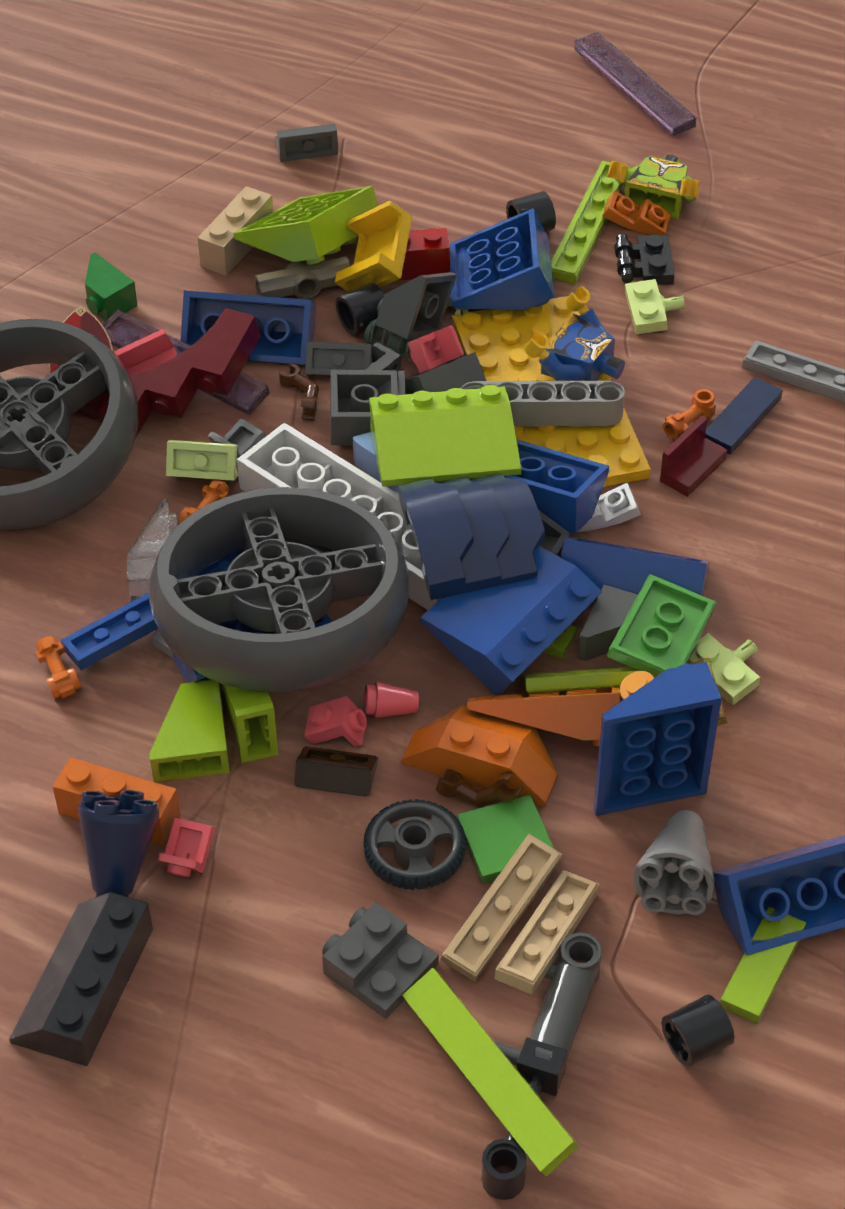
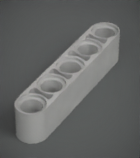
[461,381,625,426]

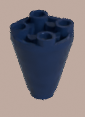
[78,790,159,897]

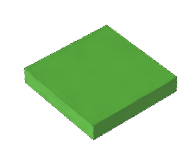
[457,795,554,884]

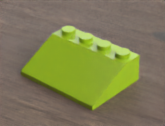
[233,186,378,265]
[369,385,521,487]

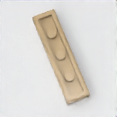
[441,834,562,982]
[494,870,600,995]

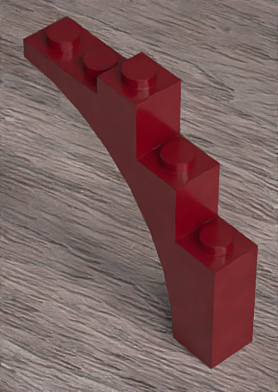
[76,308,261,439]

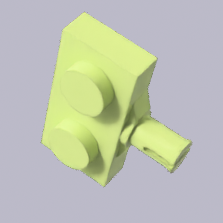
[625,279,685,335]
[687,633,760,706]

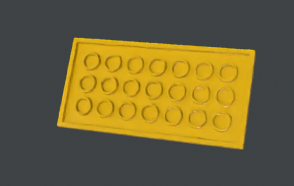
[452,296,651,487]

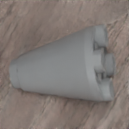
[633,810,715,915]

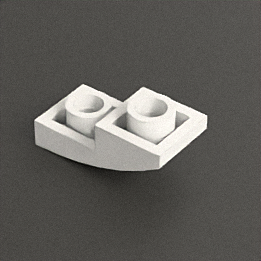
[578,483,641,532]

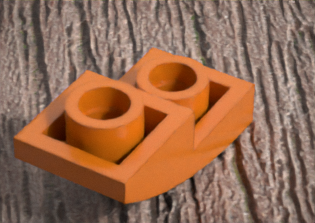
[602,190,671,235]

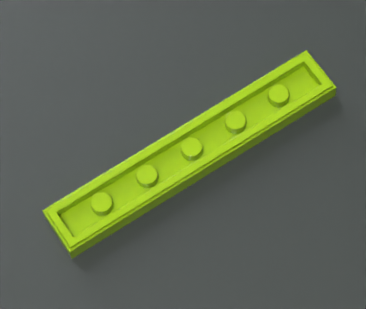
[551,161,630,284]
[402,968,580,1177]

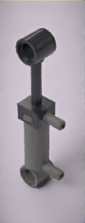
[481,932,602,1200]

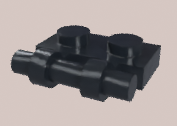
[614,234,674,285]

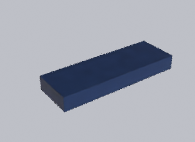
[705,377,783,455]

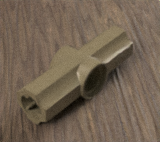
[254,256,350,300]

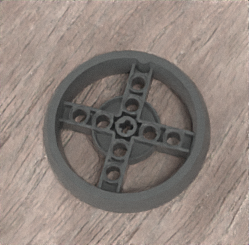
[0,319,138,530]
[149,487,410,692]

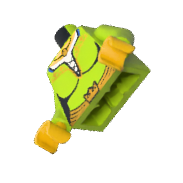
[607,155,700,219]

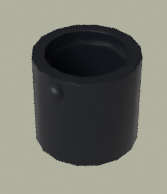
[506,191,556,232]
[335,283,384,335]
[661,994,735,1067]

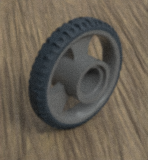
[363,799,466,890]

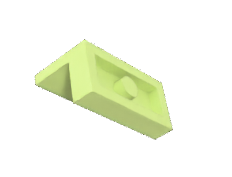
[166,440,238,481]

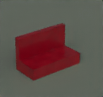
[660,416,727,497]

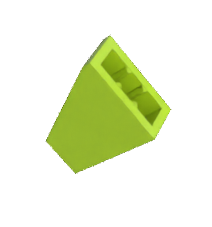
[149,680,230,783]
[221,684,278,763]

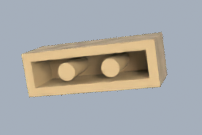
[197,186,273,276]

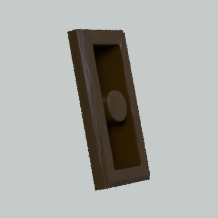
[295,746,378,796]

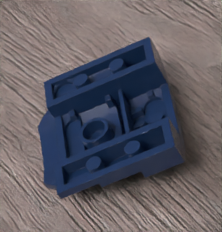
[397,474,545,600]

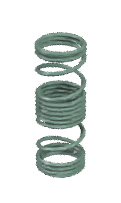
[364,320,415,363]

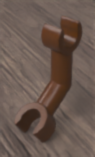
[279,363,319,419]
[436,769,523,807]

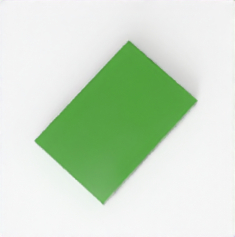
[607,574,717,678]

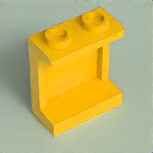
[335,201,412,292]

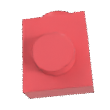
[408,325,464,374]
[304,696,367,747]
[157,818,215,878]

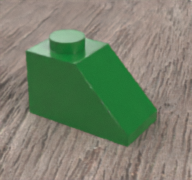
[85,252,138,323]

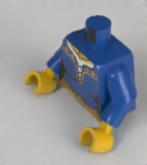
[525,286,625,381]

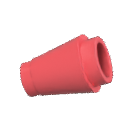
[363,681,419,719]

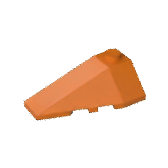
[467,687,620,746]

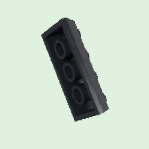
[9,892,153,1066]

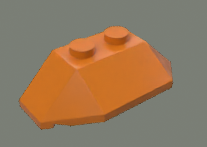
[401,704,558,807]

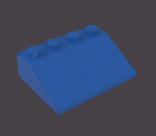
[450,208,555,310]
[418,546,602,695]
[594,662,722,816]

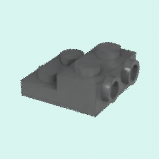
[322,902,439,1019]

